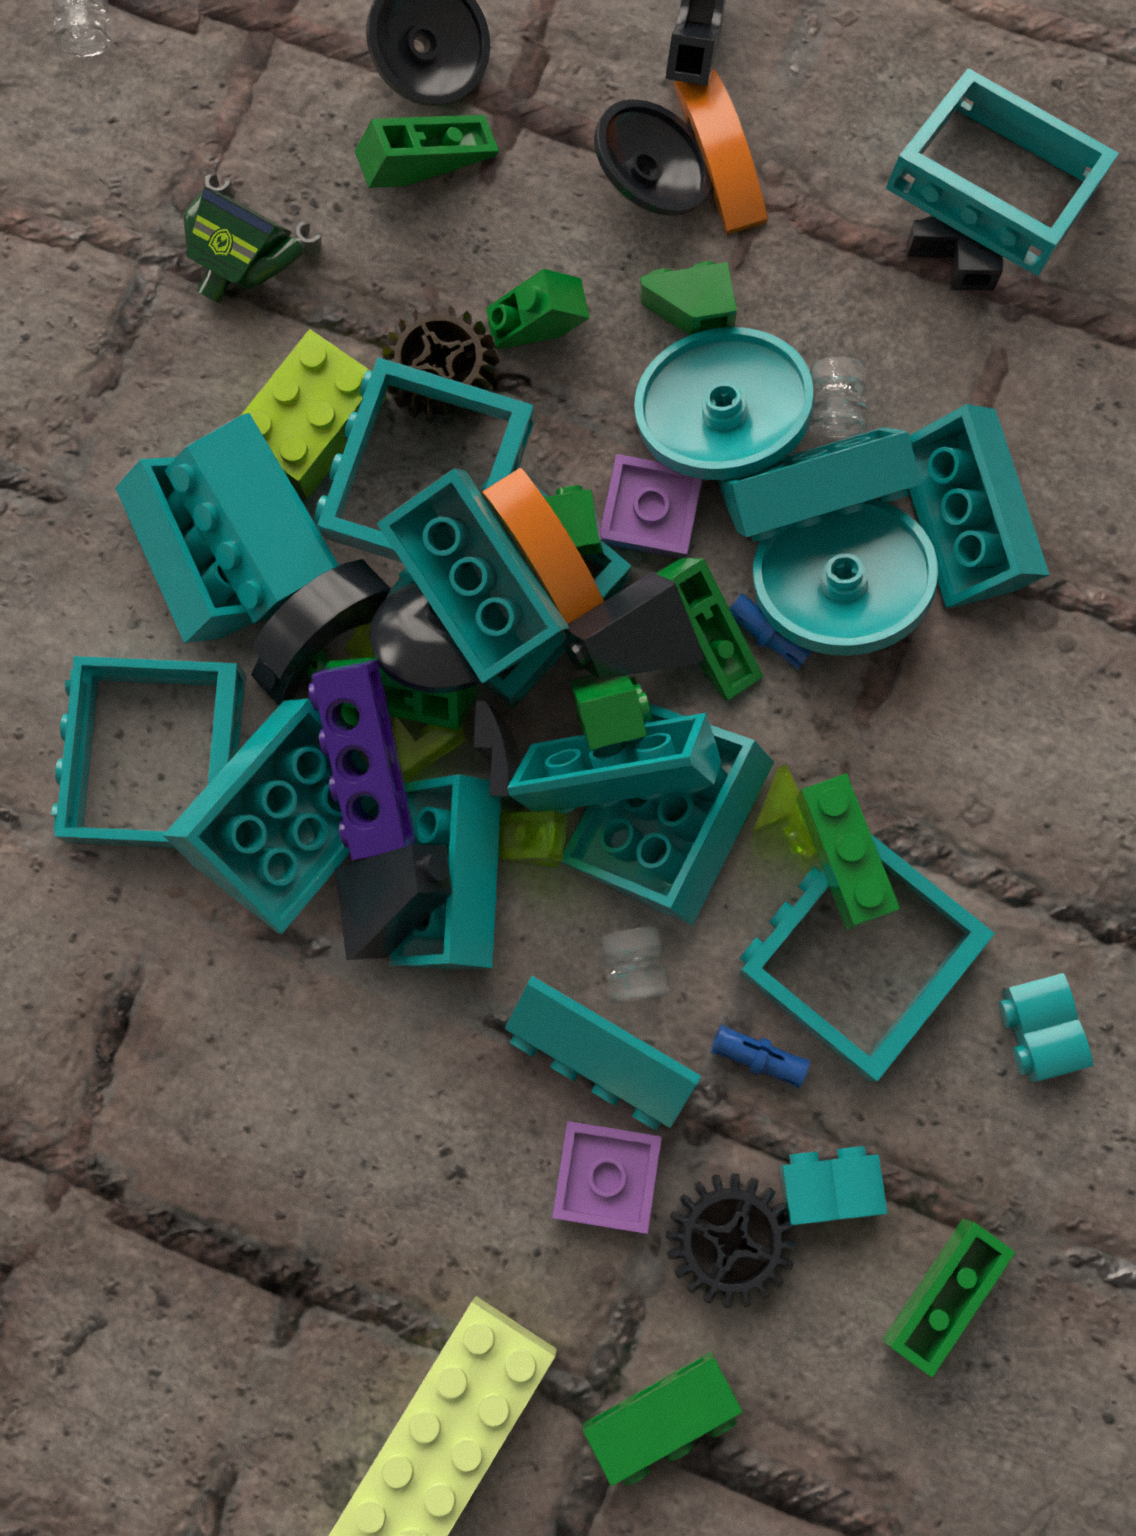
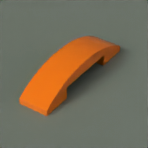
[674,70,768,235]
[480,468,604,637]

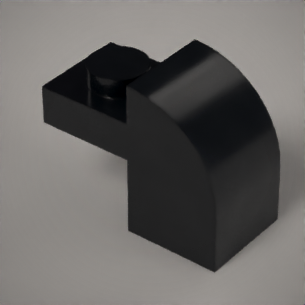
[907,216,1003,291]

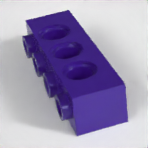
[309,660,416,860]

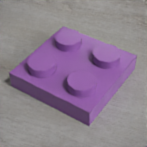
[600,454,702,558]
[552,1121,662,1234]

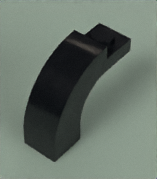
[665,0,726,86]
[251,558,391,706]

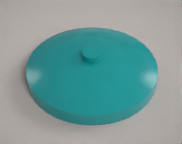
[634,327,814,480]
[753,499,938,656]

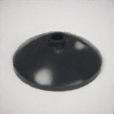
[366,0,490,106]
[594,99,712,216]
[370,582,481,693]

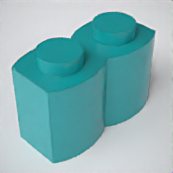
[998,973,1094,1083]
[779,1146,888,1225]

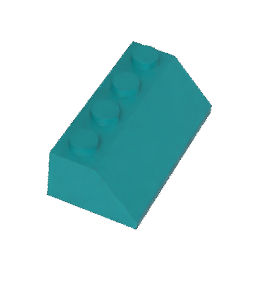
[909,404,1050,608]
[165,413,339,624]
[716,427,921,541]
[115,457,253,644]
[377,469,570,683]
[507,713,721,814]
[389,774,501,969]
[505,976,701,1131]

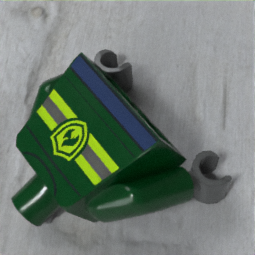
[183,174,322,303]

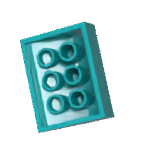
[163,699,379,934]
[560,703,774,926]

